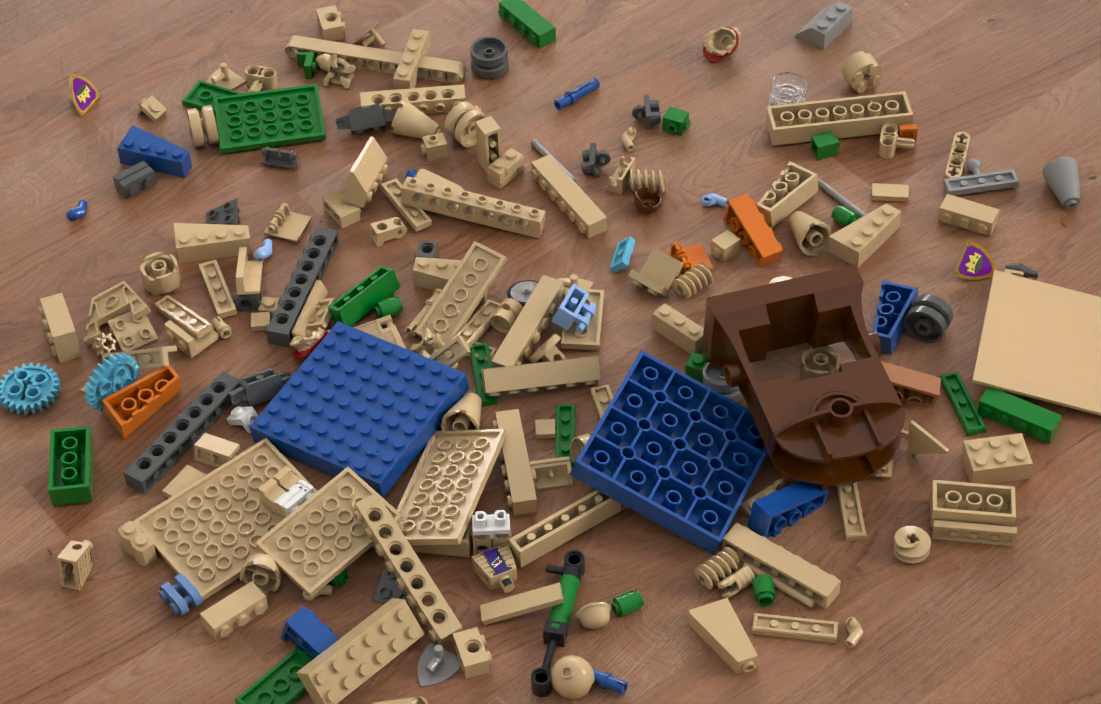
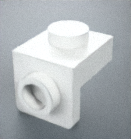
[226,406,258,433]

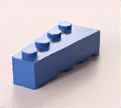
[117,125,192,178]
[873,280,918,355]
[747,481,829,538]

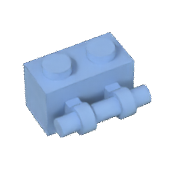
[552,284,596,333]

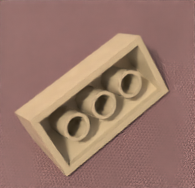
[343,137,388,208]

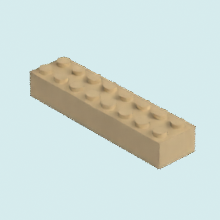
[766,91,913,146]

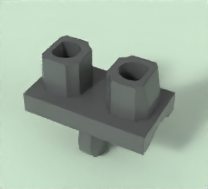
[632,95,661,129]
[581,143,611,178]

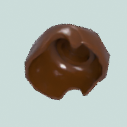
[634,187,662,213]

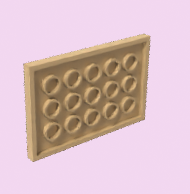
[255,467,403,597]

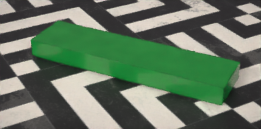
[470,343,498,407]
[939,371,986,437]
[555,404,575,468]

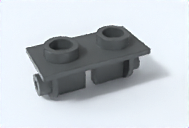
[261,147,300,169]

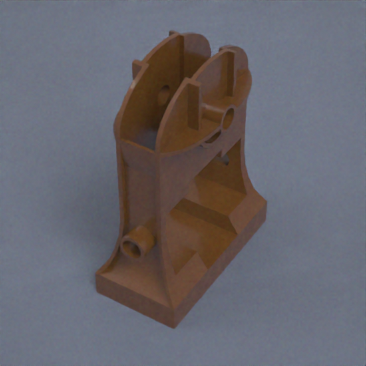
[702,265,905,491]

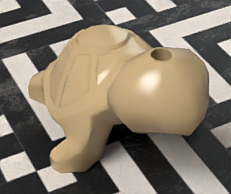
[315,54,356,89]
[410,328,458,369]

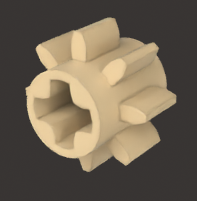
[92,333,116,355]

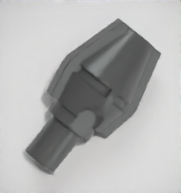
[1004,263,1038,278]

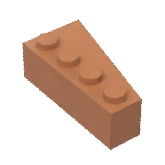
[881,361,941,407]

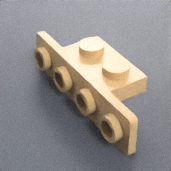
[292,280,336,337]

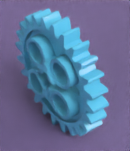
[84,353,140,411]
[0,362,61,415]

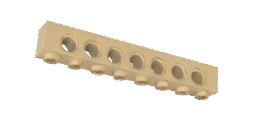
[401,176,546,239]
[353,492,463,645]

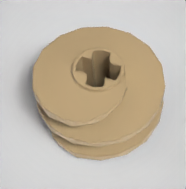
[893,526,931,564]

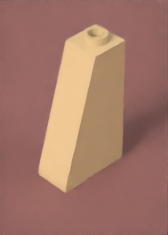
[688,598,758,675]

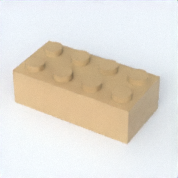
[930,480,1016,527]

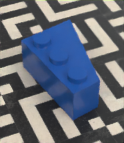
[281,606,340,659]

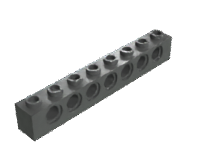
[265,227,339,347]
[124,372,240,495]

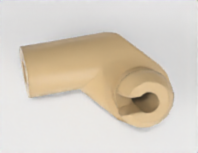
[621,127,637,151]

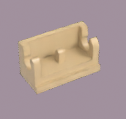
[605,156,636,195]
[194,433,240,468]
[530,456,573,491]

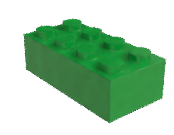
[48,426,94,506]

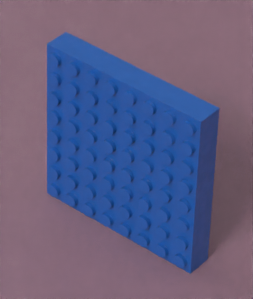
[250,321,469,498]
[569,350,768,554]

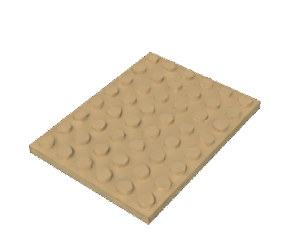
[133,438,317,601]

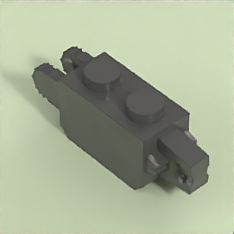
[336,104,396,133]
[228,368,292,407]

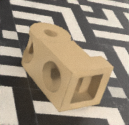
[370,217,407,247]

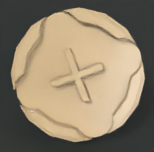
[529,334,566,363]

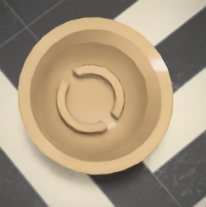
[575,602,611,629]

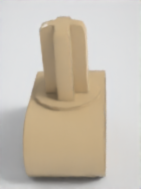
[245,65,278,93]
[879,123,915,159]

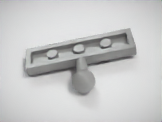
[943,159,1019,196]

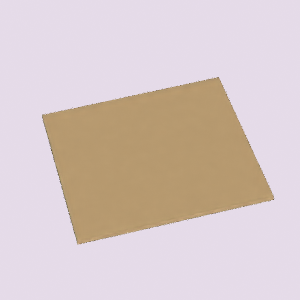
[972,270,1101,416]

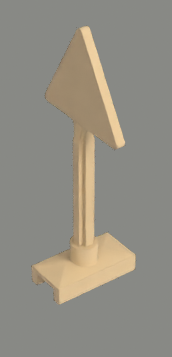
[900,420,949,454]

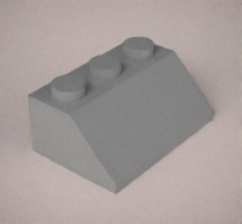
[795,1,853,50]

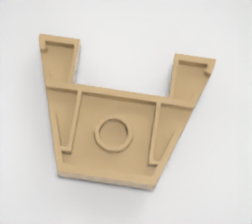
[84,281,151,346]

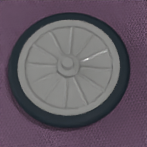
[507,280,538,307]

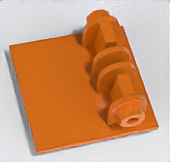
[666,242,713,277]

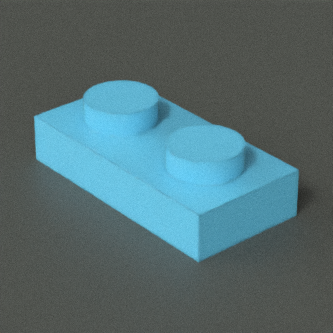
[610,236,635,273]

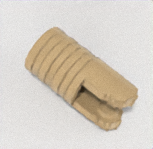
[717,566,755,599]

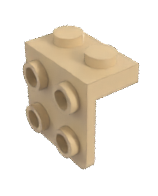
[628,248,683,296]
[164,320,219,358]

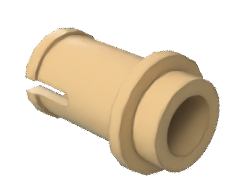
[211,316,232,339]

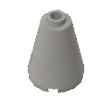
[1042,157,1080,209]

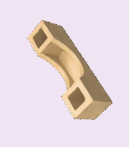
[393,29,431,90]

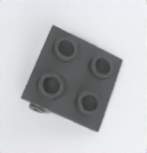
[206,198,240,225]
[373,565,422,611]

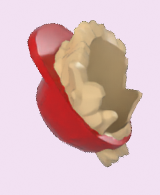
[703,27,742,63]
[290,327,330,360]

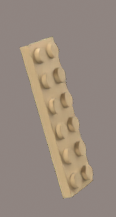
[415,241,507,345]

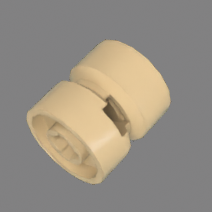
[490,298,523,334]

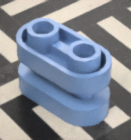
[158,573,203,616]

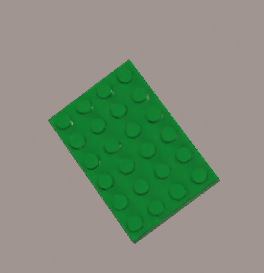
[214,84,326,154]

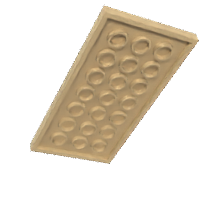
[384,429,507,546]

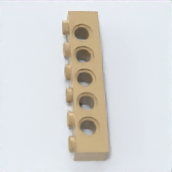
[360,84,466,114]

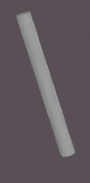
[530,139,576,182]
[818,178,867,218]

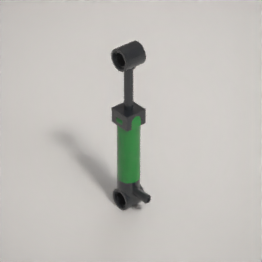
[531,550,585,697]

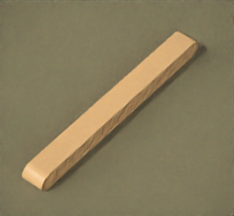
[285,36,467,84]

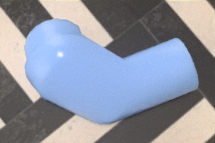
[701,193,729,208]
[253,239,273,261]

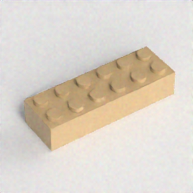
[296,598,424,704]

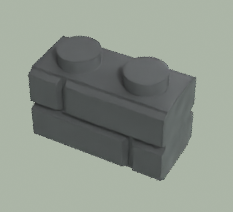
[113,161,157,199]

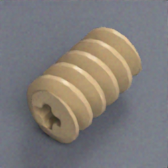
[630,169,667,193]
[672,262,713,299]
[694,547,740,590]

